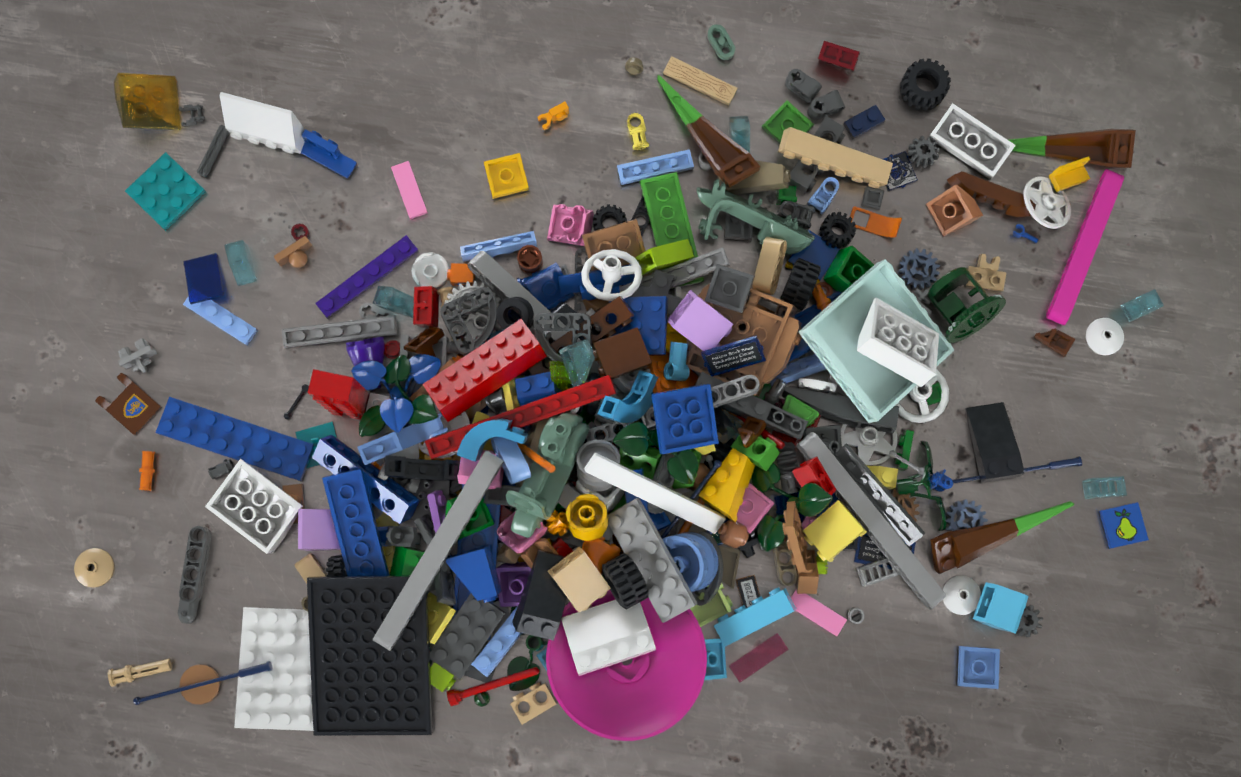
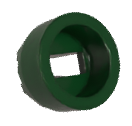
[474,691,490,707]

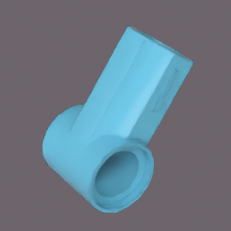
[664,342,690,381]

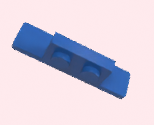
[301,129,357,178]
[558,265,635,300]

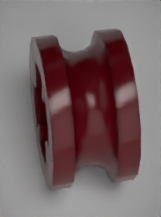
[291,223,309,241]

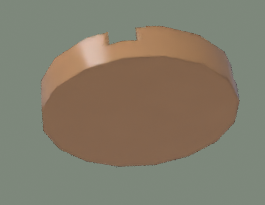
[179,664,221,705]

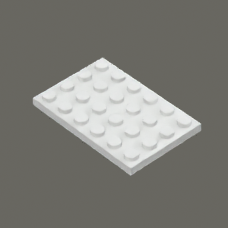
[234,607,314,731]

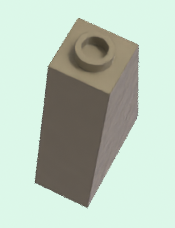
[717,160,791,195]

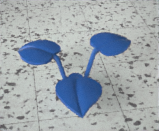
[351,354,441,433]

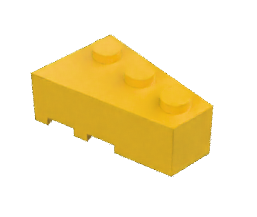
[699,448,755,523]

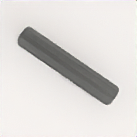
[197,125,229,177]

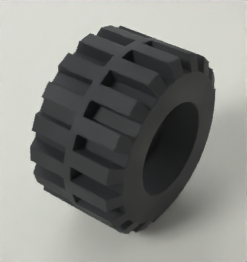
[900,58,951,111]
[780,258,821,311]
[602,553,648,610]

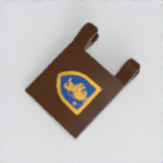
[95,373,161,436]

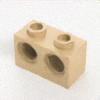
[510,682,557,725]

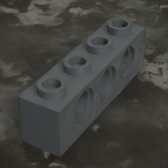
[788,116,845,194]

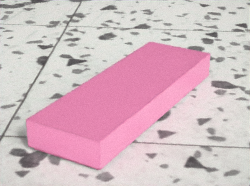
[391,161,428,220]
[791,589,847,636]

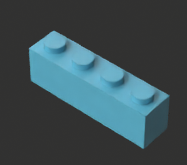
[714,587,797,646]

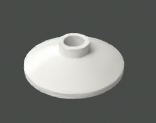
[1086,318,1124,355]
[942,576,981,615]

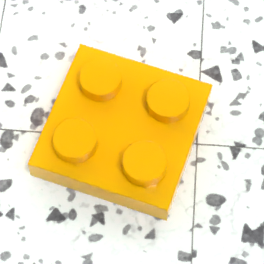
[484,153,529,199]

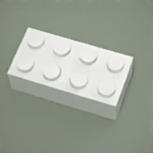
[929,103,1016,180]

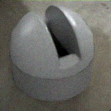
[848,607,865,624]

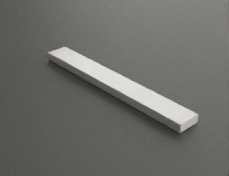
[584,453,726,534]

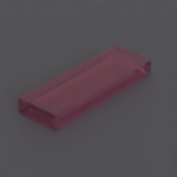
[729,633,789,683]

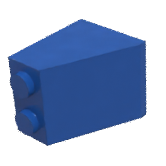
[445,545,502,603]

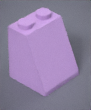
[667,290,733,355]
[298,509,341,551]

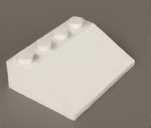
[220,92,305,154]
[857,298,939,387]
[205,459,303,554]
[561,600,656,676]

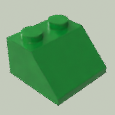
[823,245,874,293]
[390,546,425,576]

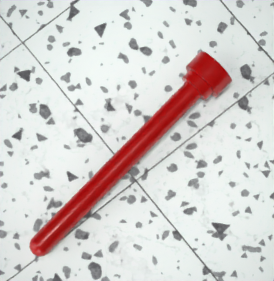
[447,667,539,706]

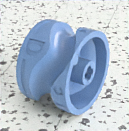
[662,532,719,592]

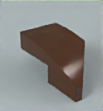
[1034,328,1075,357]
[738,416,767,448]

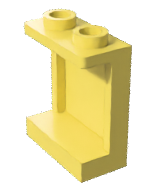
[803,500,867,562]

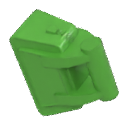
[783,395,819,428]

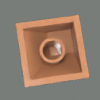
[926,185,983,236]

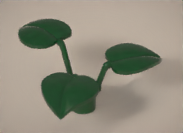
[359,355,439,437]
[613,422,698,484]
[897,441,946,531]
[752,463,833,552]
[507,606,548,691]

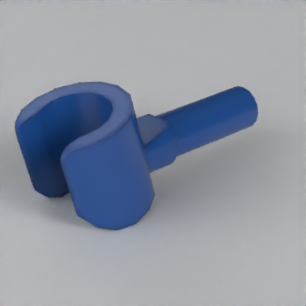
[1013,224,1038,243]

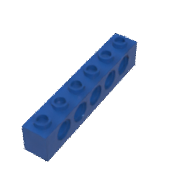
[312,435,420,524]

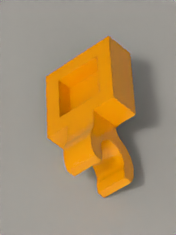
[537,102,569,130]

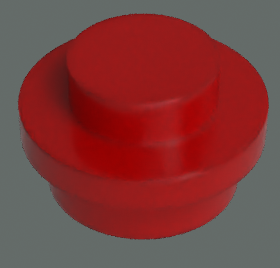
[384,340,400,359]

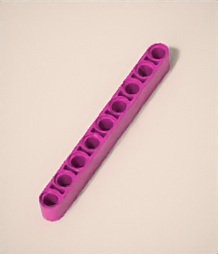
[1046,169,1124,325]

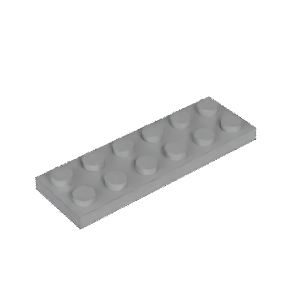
[608,497,698,623]

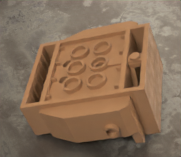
[686,284,802,397]

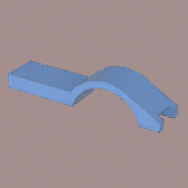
[357,413,448,465]

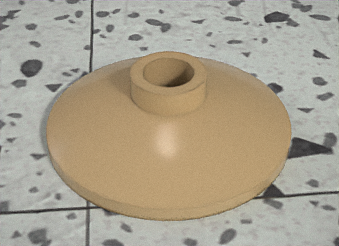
[74,548,114,588]

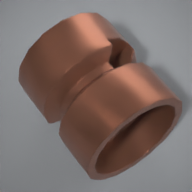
[517,245,543,275]

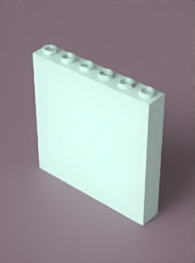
[798,259,954,423]

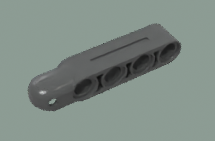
[178,526,212,624]

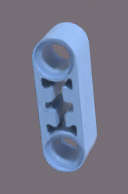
[491,437,531,484]

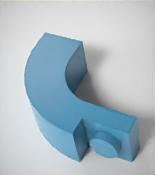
[598,370,658,424]
[457,419,529,462]

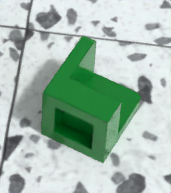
[776,186,797,205]

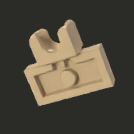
[966,254,1006,292]

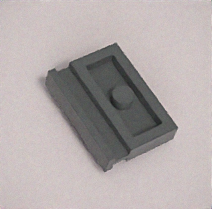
[725,202,754,240]

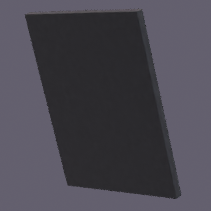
[307,575,433,736]

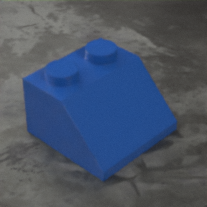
[515,371,562,414]

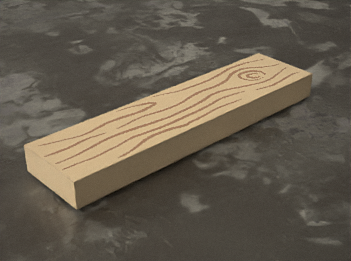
[663,56,738,106]

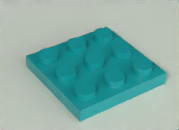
[125,152,206,231]

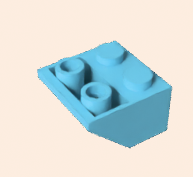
[973,582,1029,634]

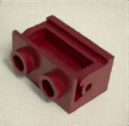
[818,41,860,71]

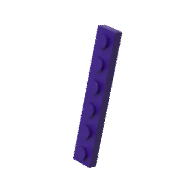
[315,235,418,319]

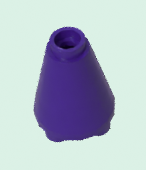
[346,336,385,389]

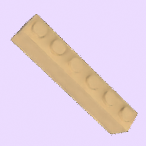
[778,127,893,188]

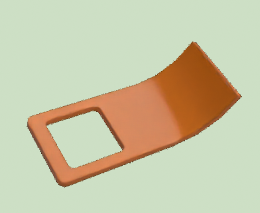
[850,206,902,238]

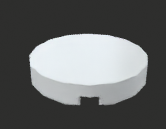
[411,252,449,289]
[798,378,836,393]

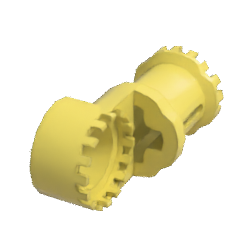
[627,113,649,150]

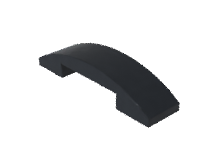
[384,455,460,481]

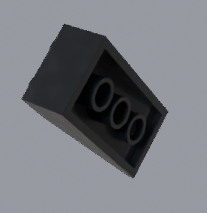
[965,402,1025,483]
[512,549,567,641]

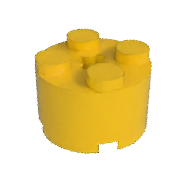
[566,494,608,541]

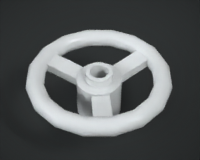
[581,249,642,301]
[895,369,949,423]

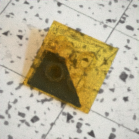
[114,73,181,130]

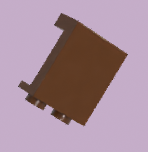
[591,327,652,379]

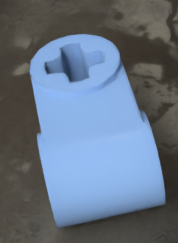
[807,177,839,215]

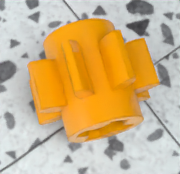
[546,510,569,536]

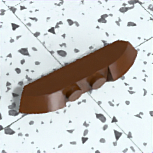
[947,171,1036,217]

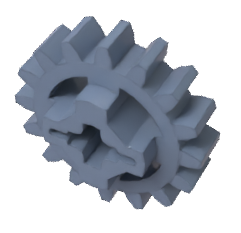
[898,248,940,290]
[945,499,988,531]

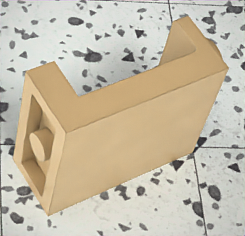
[548,547,611,613]

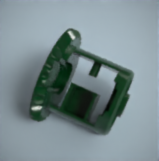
[927,267,1006,343]

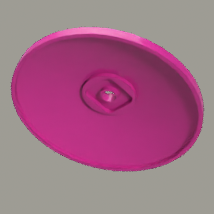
[546,589,707,741]

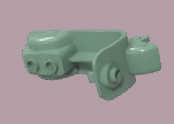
[697,179,815,255]
[506,411,590,538]

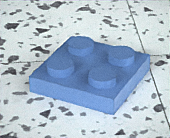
[957,646,1000,689]

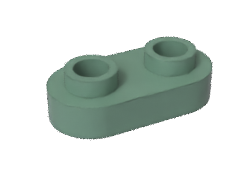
[707,24,735,60]

